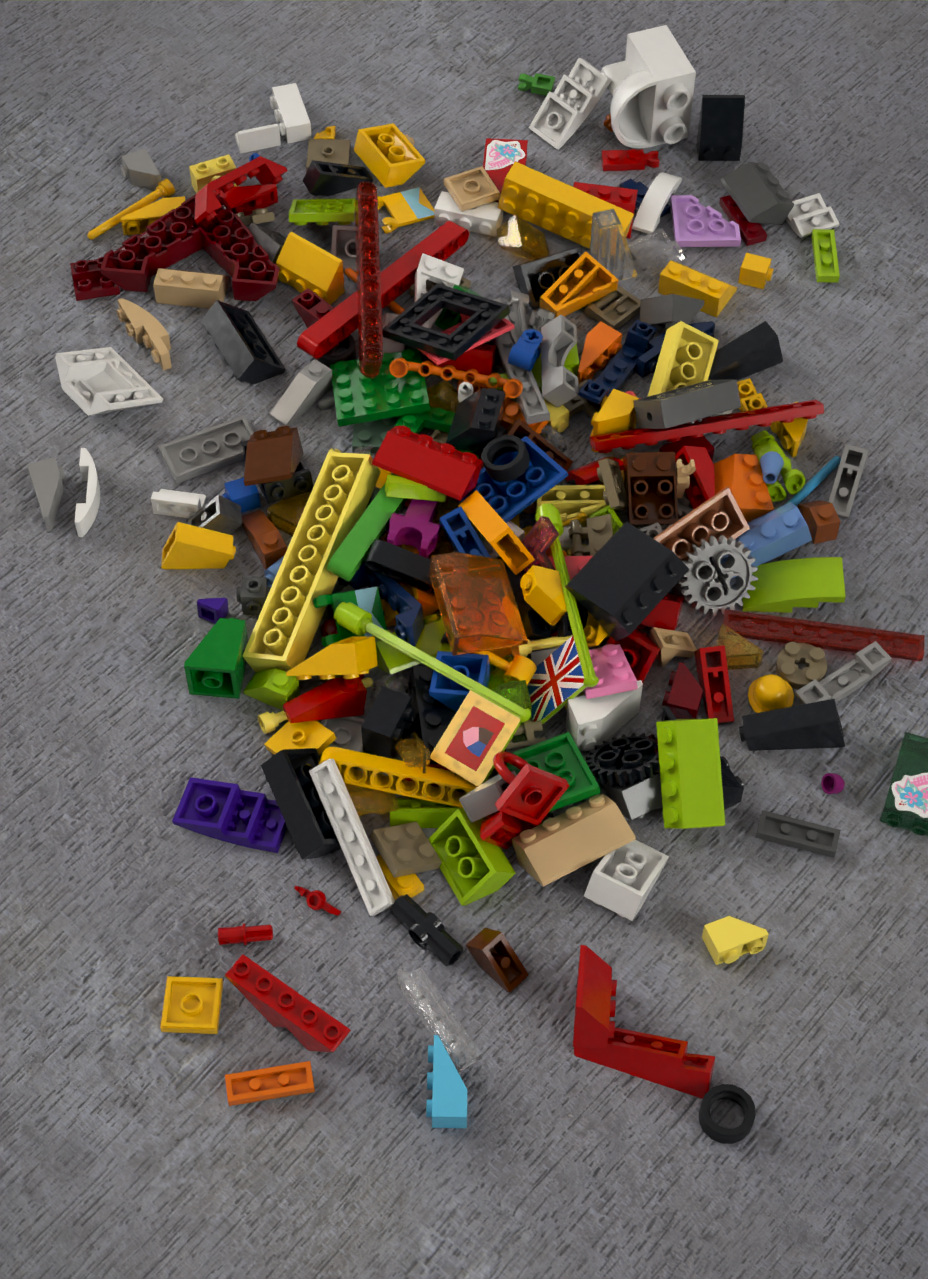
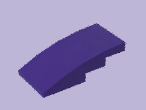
[172,777,287,853]

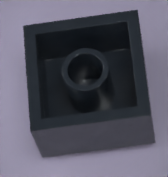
[361,687,415,759]

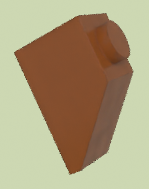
[798,500,841,544]

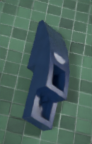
[636,321,715,378]

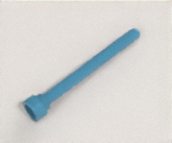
[774,456,841,510]

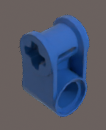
[508,329,543,371]

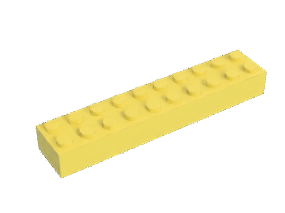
[242,452,381,672]

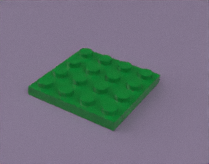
[330,349,430,427]

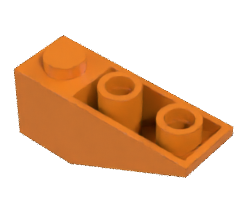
[578,321,622,384]

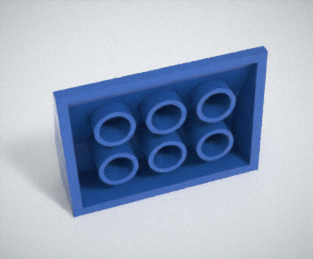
[454,436,568,523]

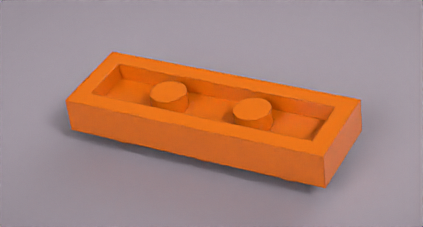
[225,1061,315,1106]

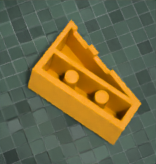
[539,251,619,319]

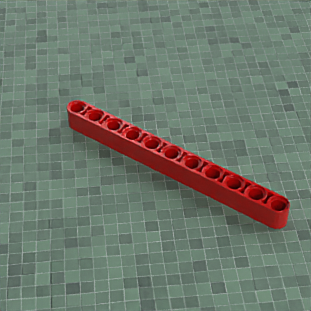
[297,220,469,359]

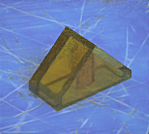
[718,624,764,670]

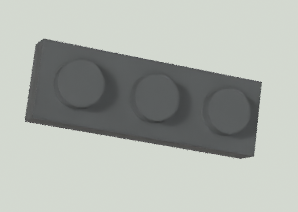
[755,810,841,858]

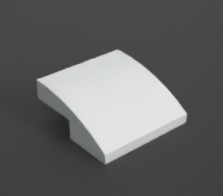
[785,193,840,238]

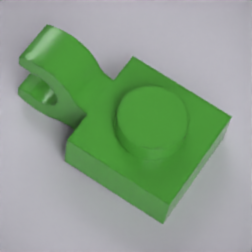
[518,73,555,96]

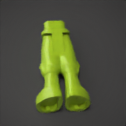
[751,430,806,502]

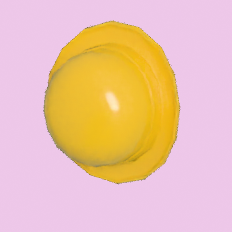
[747,674,794,713]

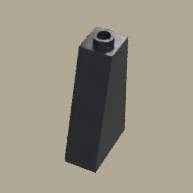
[708,321,783,380]
[739,699,845,751]

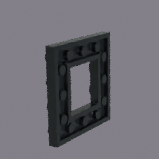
[382,284,510,361]

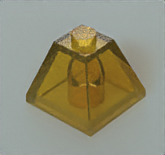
[497,215,549,261]

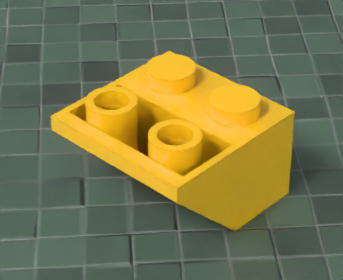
[590,389,639,452]

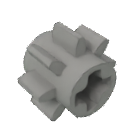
[529,308,555,333]

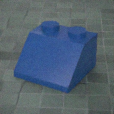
[429,651,491,712]

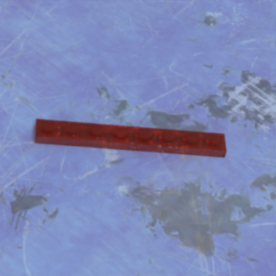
[722,609,925,661]

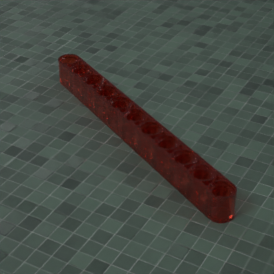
[355,182,383,378]

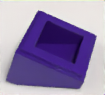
[197,598,229,624]

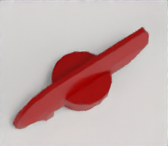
[294,886,341,916]

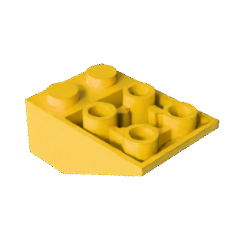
[286,636,378,680]

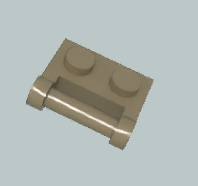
[584,285,641,330]

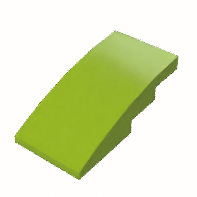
[742,557,846,613]

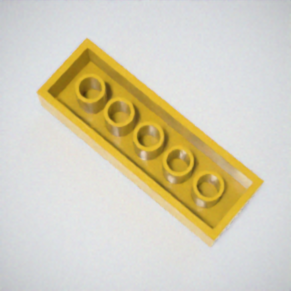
[498,161,634,260]

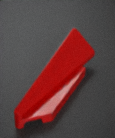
[574,1027,715,1099]

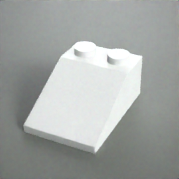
[565,680,643,751]
[584,840,669,921]

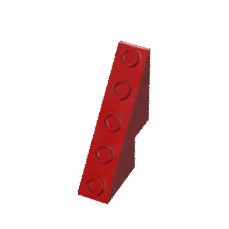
[224,954,351,1052]

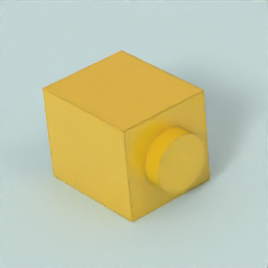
[738,253,774,289]

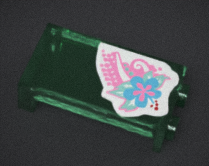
[880,732,928,836]

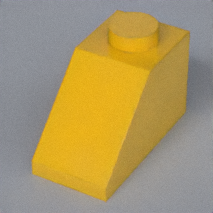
[520,565,567,626]

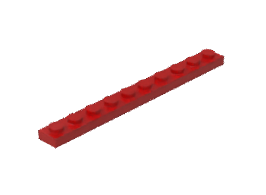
[590,399,824,453]

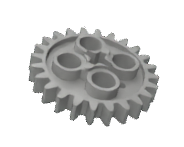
[678,535,758,616]

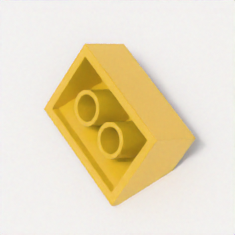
[354,123,426,188]
[276,232,345,305]
[658,260,737,318]

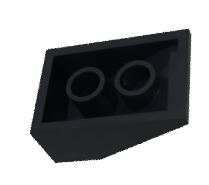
[696,95,745,161]

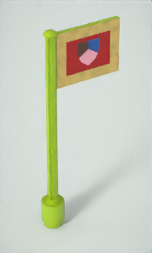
[334,602,531,787]

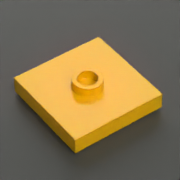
[264,721,337,755]
[160,976,224,1034]

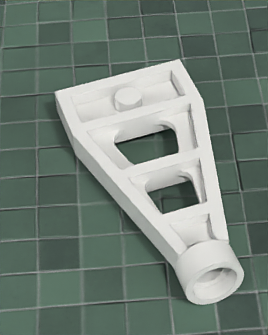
[415,253,464,329]

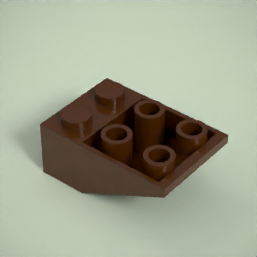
[623,452,678,525]

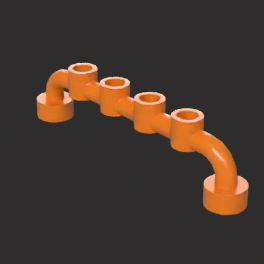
[389,358,523,398]

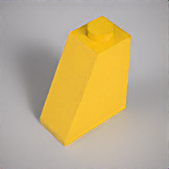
[161,522,236,570]

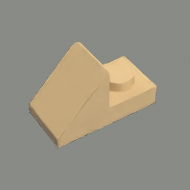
[651,627,697,667]

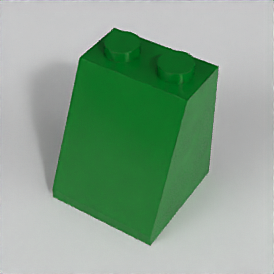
[184,618,248,699]

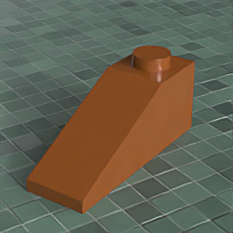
[242,509,287,570]

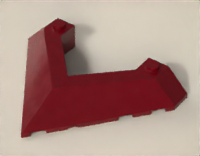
[100,195,280,302]

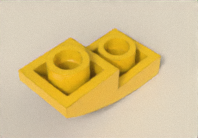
[737,378,768,412]

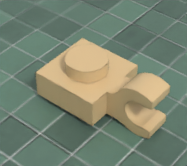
[676,459,696,498]

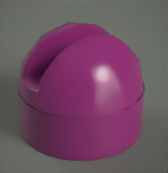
[821,773,845,794]

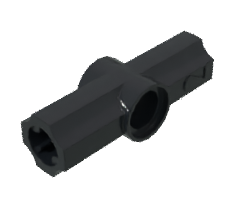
[390,894,463,967]

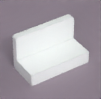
[235,124,281,153]
[151,489,206,518]

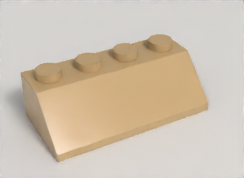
[511,793,636,887]

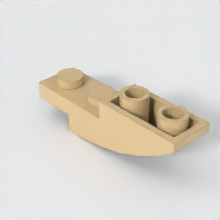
[116,298,172,371]

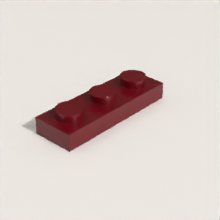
[719,195,767,246]

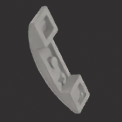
[795,641,892,704]

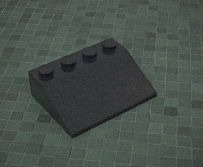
[565,522,689,642]

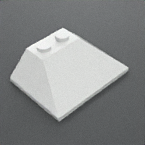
[55,347,163,416]

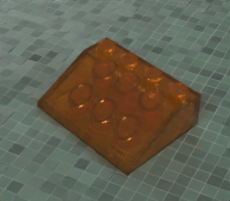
[429,552,528,656]

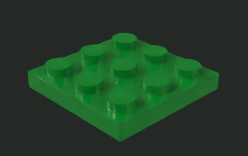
[507,732,600,812]

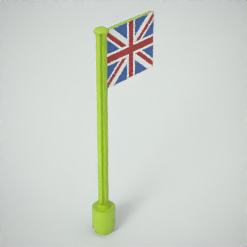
[525,503,599,725]

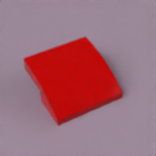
[565,456,623,485]

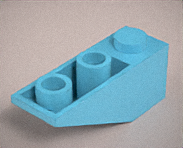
[426,1035,467,1128]

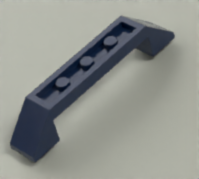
[578,320,657,408]
[338,560,425,647]

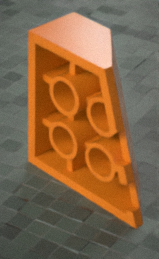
[714,454,774,523]

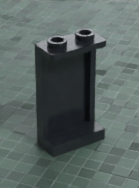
[241,440,313,504]

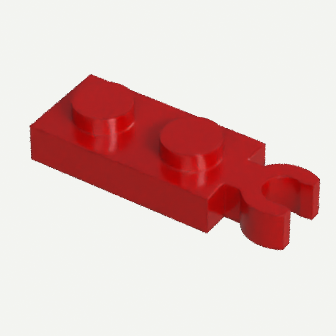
[601,149,660,171]

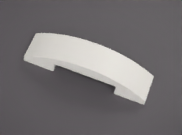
[632,172,682,235]
[75,448,100,537]

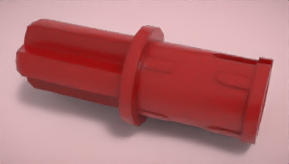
[218,923,273,946]

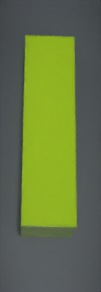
[384,475,446,502]

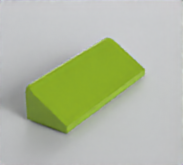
[390,798,464,828]

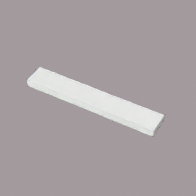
[309,758,395,916]

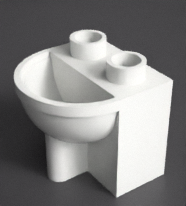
[601,25,696,149]

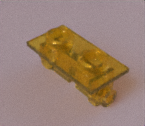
[396,733,430,773]

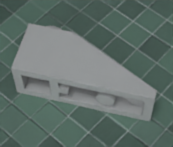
[270,359,333,426]
[828,444,869,519]
[27,457,66,532]

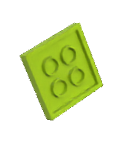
[289,198,357,226]

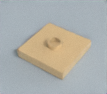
[444,166,501,212]

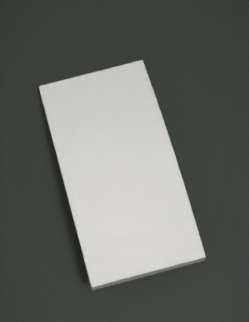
[529,58,612,150]

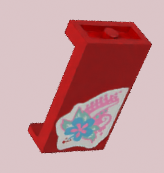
[483,138,528,203]

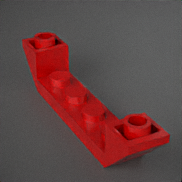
[194,156,288,224]

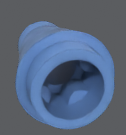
[760,451,784,484]

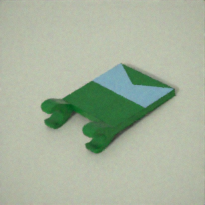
[313,586,387,648]

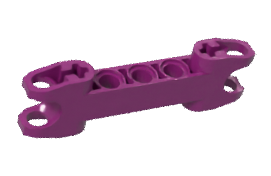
[387,499,441,558]

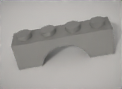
[541,315,579,407]

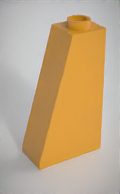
[458,490,535,575]

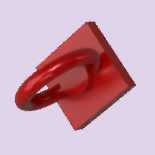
[493,751,569,825]

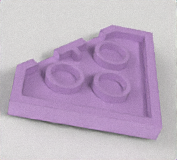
[670,195,741,247]

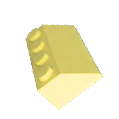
[647,321,719,397]

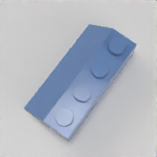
[711,502,812,579]

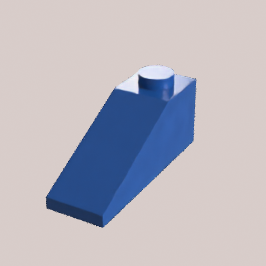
[439,506,498,579]

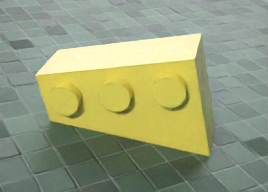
[535,485,608,542]

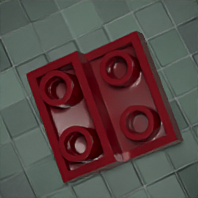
[70,257,120,301]

